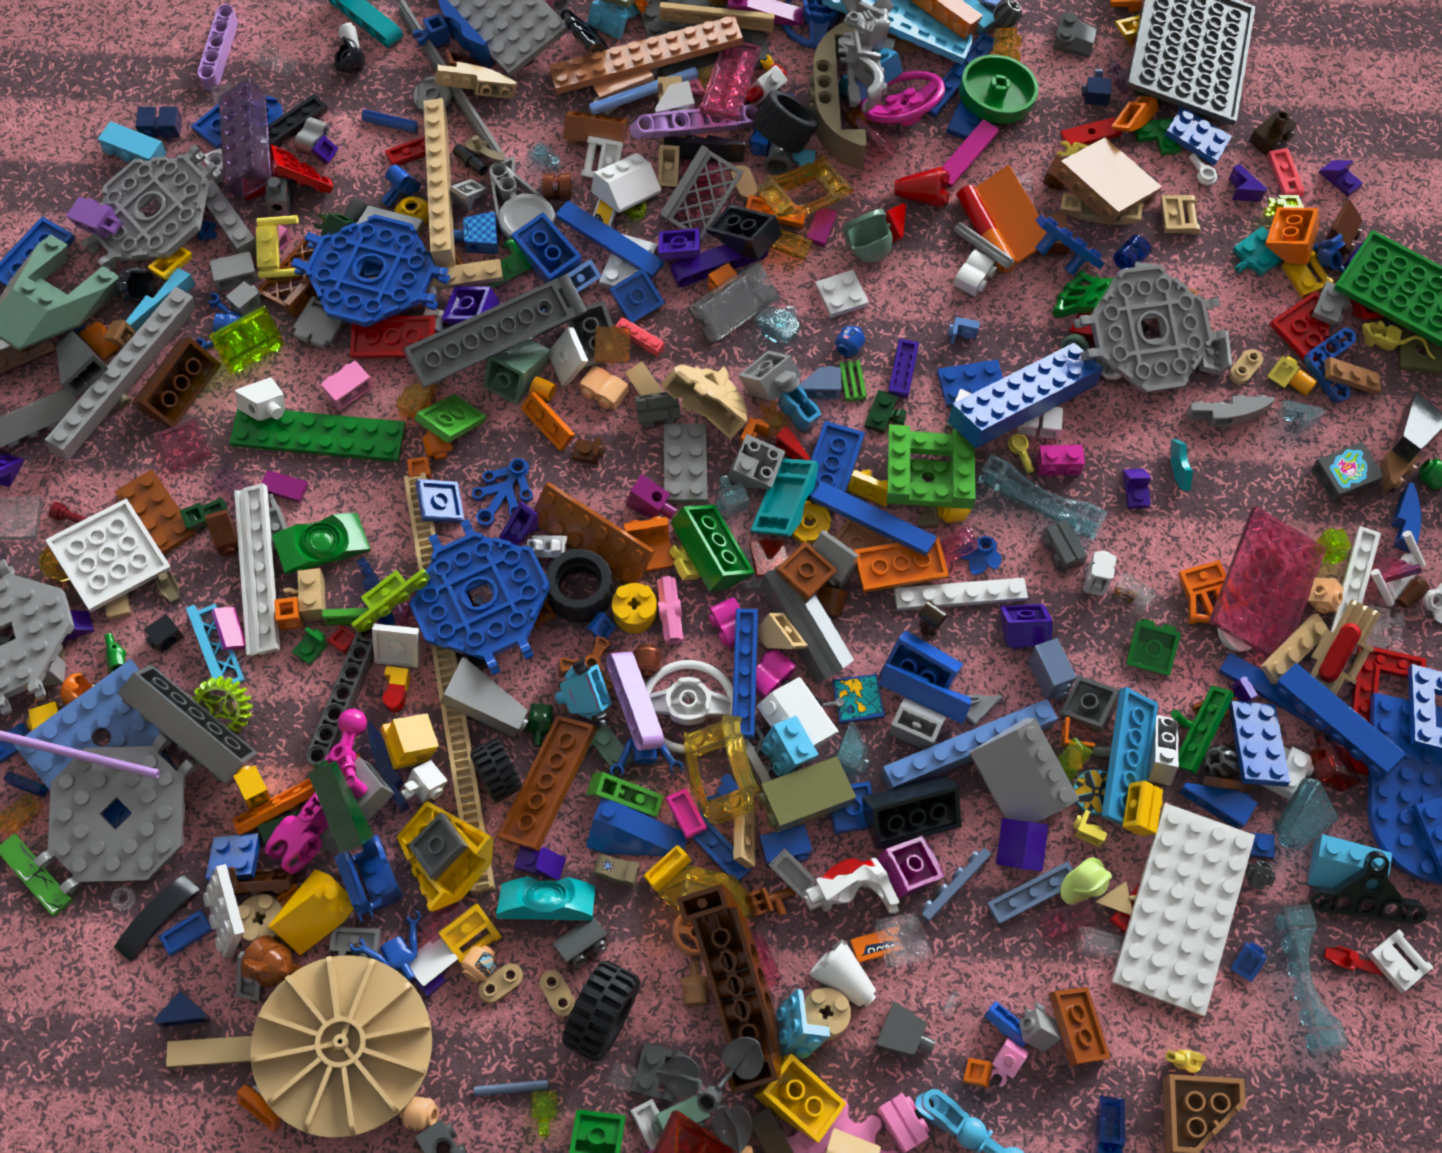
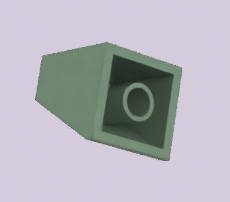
[483,340,550,405]

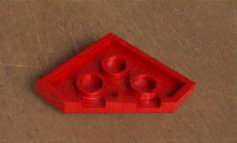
[268,144,334,194]
[1269,291,1330,362]

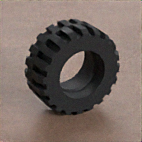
[562,961,641,1062]

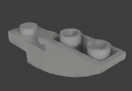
[1186,395,1274,428]

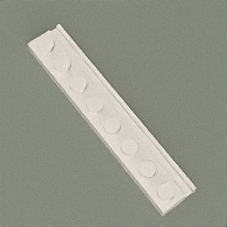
[234,483,280,657]

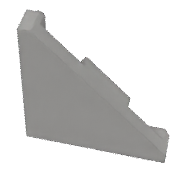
[965,695,1002,727]

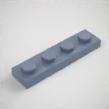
[920,847,991,925]
[986,861,1073,925]

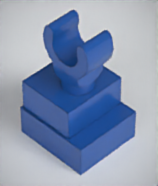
[703,773,745,812]

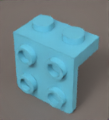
[587,0,640,39]
[762,715,819,777]
[776,989,830,1058]

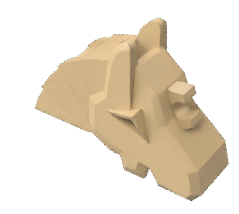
[662,365,747,440]

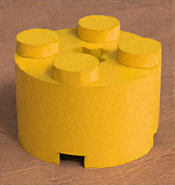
[612,583,657,634]

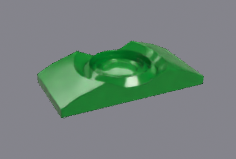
[272,513,371,575]

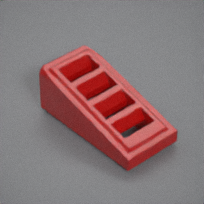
[775,426,810,460]

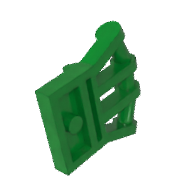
[1052,270,1114,318]

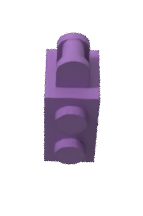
[66,196,123,239]

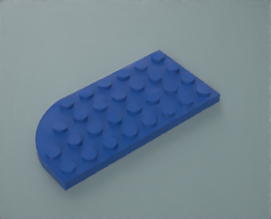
[1367,693,1442,885]

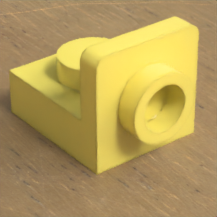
[1267,356,1300,389]
[1073,810,1107,848]

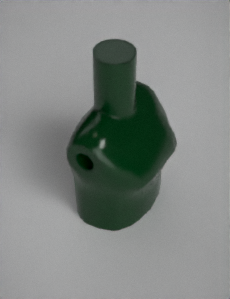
[526,703,554,747]

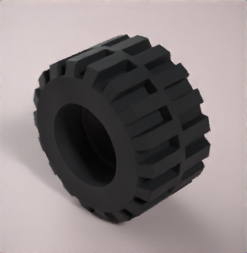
[470,738,522,803]

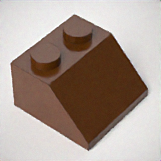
[1325,199,1363,258]

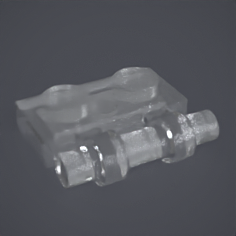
[1365,605,1405,653]

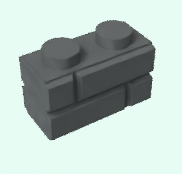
[634,392,681,427]
[1041,519,1088,572]

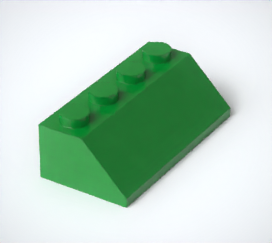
[670,505,755,592]

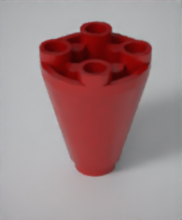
[894,167,950,207]

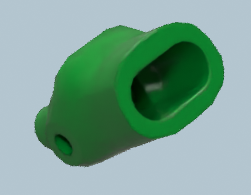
[104,633,127,674]

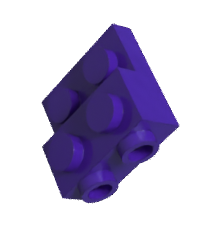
[658,228,701,261]

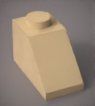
[757,613,808,649]

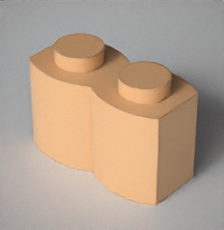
[579,366,629,410]

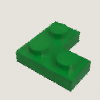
[1134,118,1181,156]

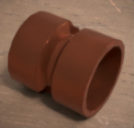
[542,173,572,200]

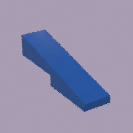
[879,663,971,724]

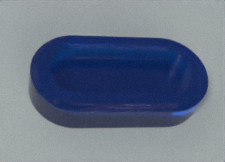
[3,771,49,798]

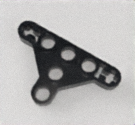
[1308,851,1427,924]

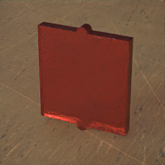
[749,538,787,577]

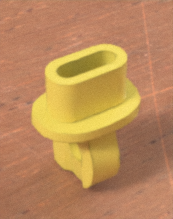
[1166,1050,1206,1073]

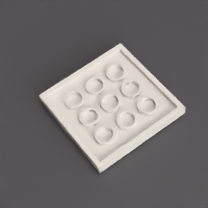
[46,498,171,613]

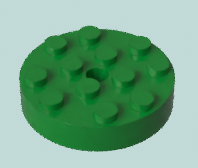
[959,54,1039,124]

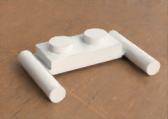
[1371,531,1426,607]

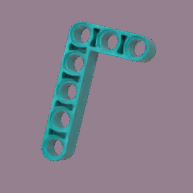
[328,0,404,48]

